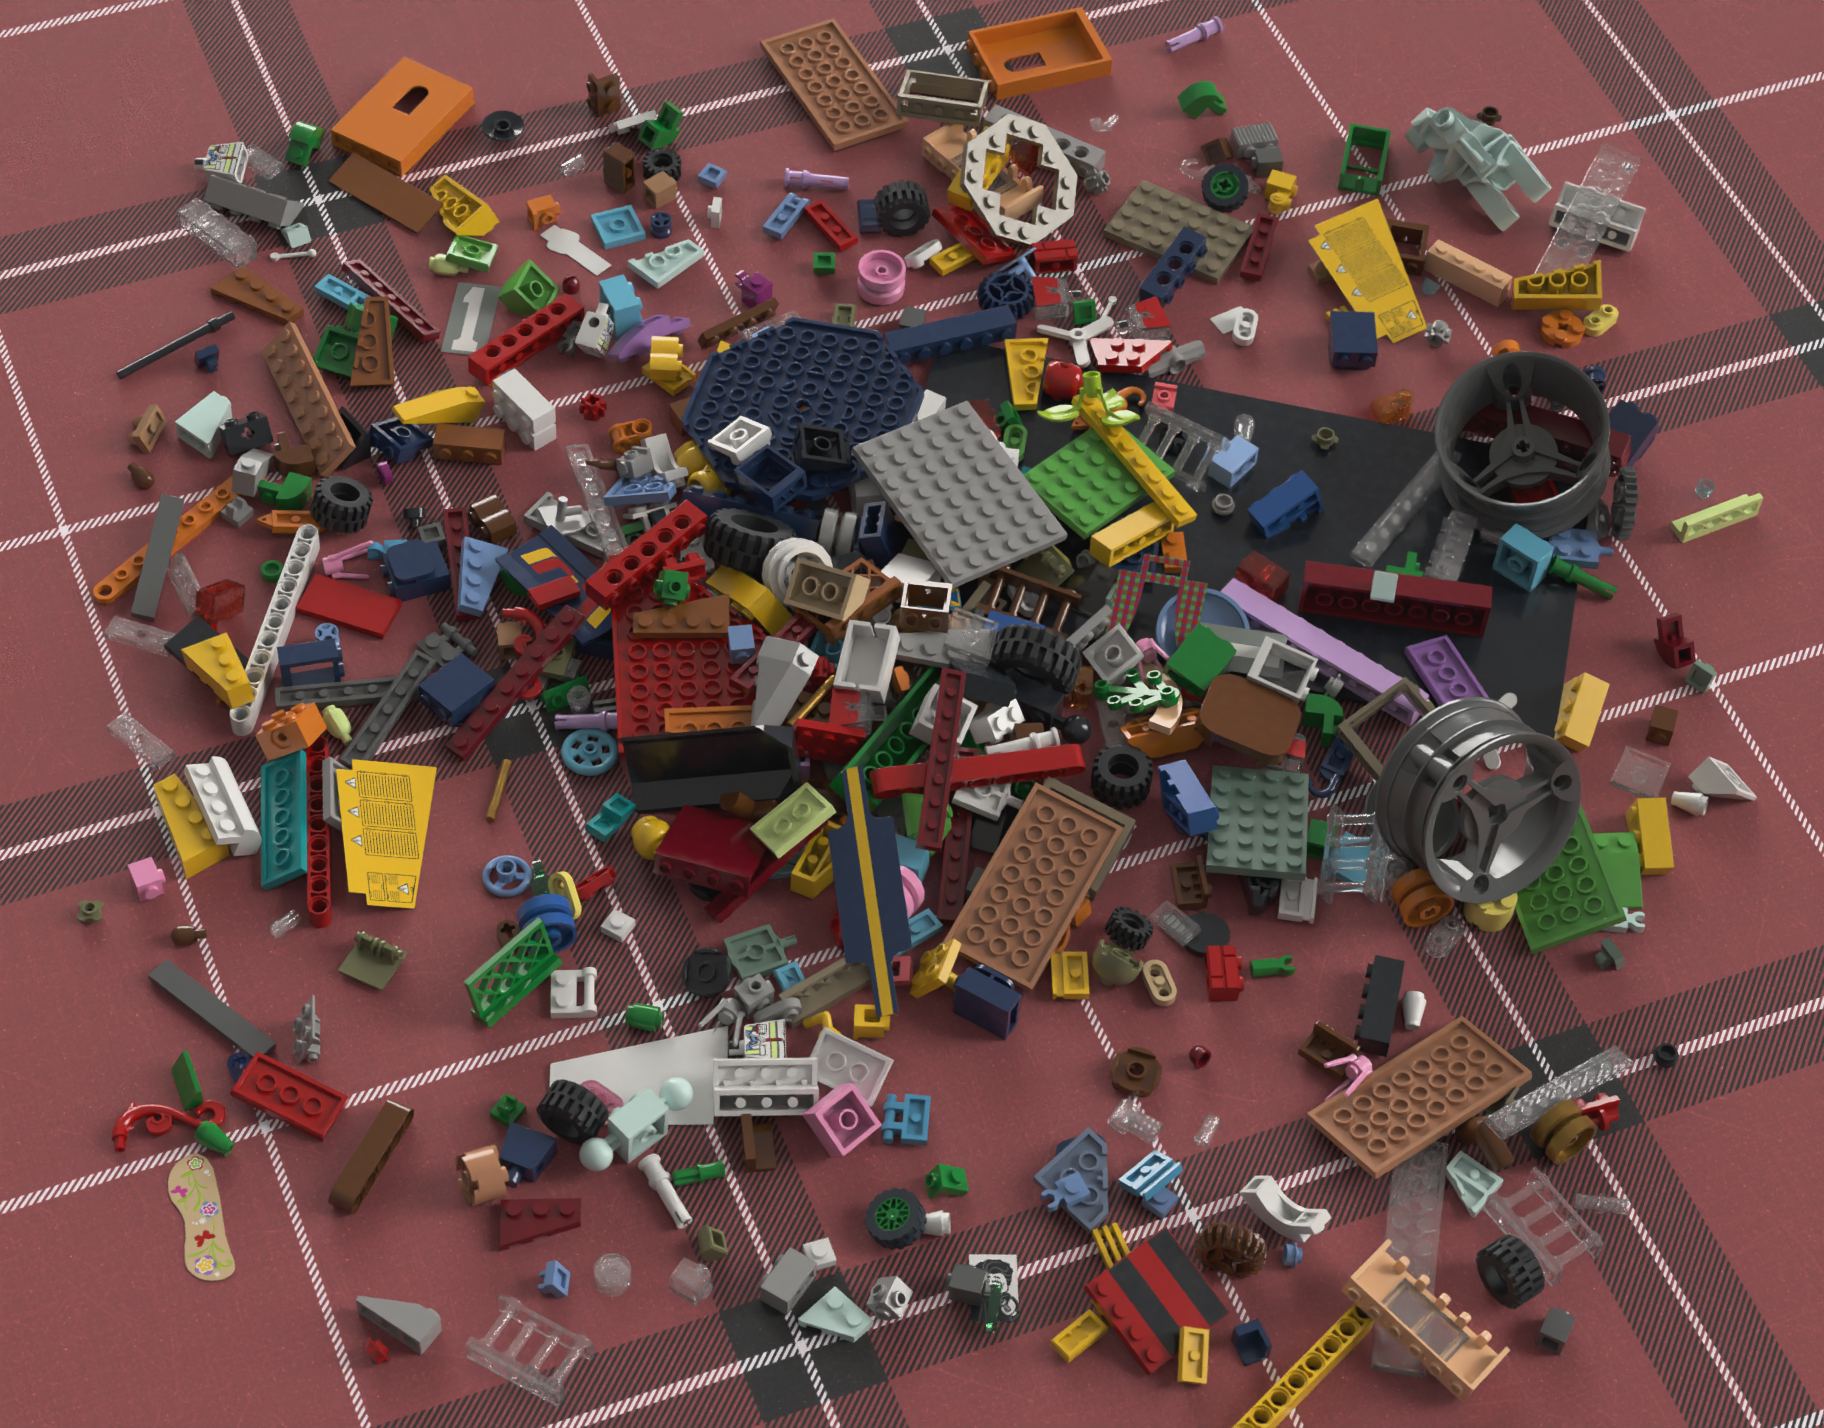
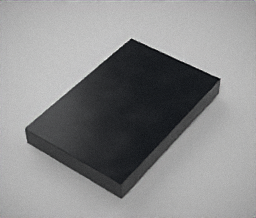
[164,616,249,690]

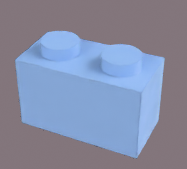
[1208,435,1259,488]

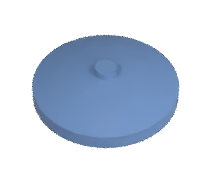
[1155,588,1250,674]

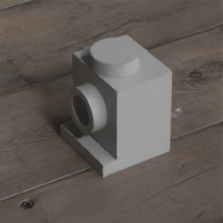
[616,446,654,479]

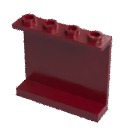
[653,804,768,898]

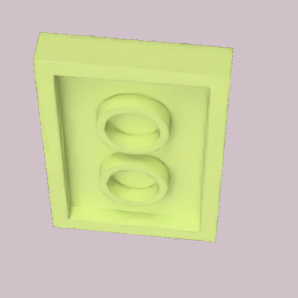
[750,782,836,859]

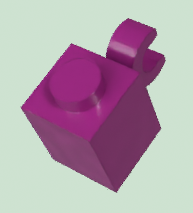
[735,270,773,308]

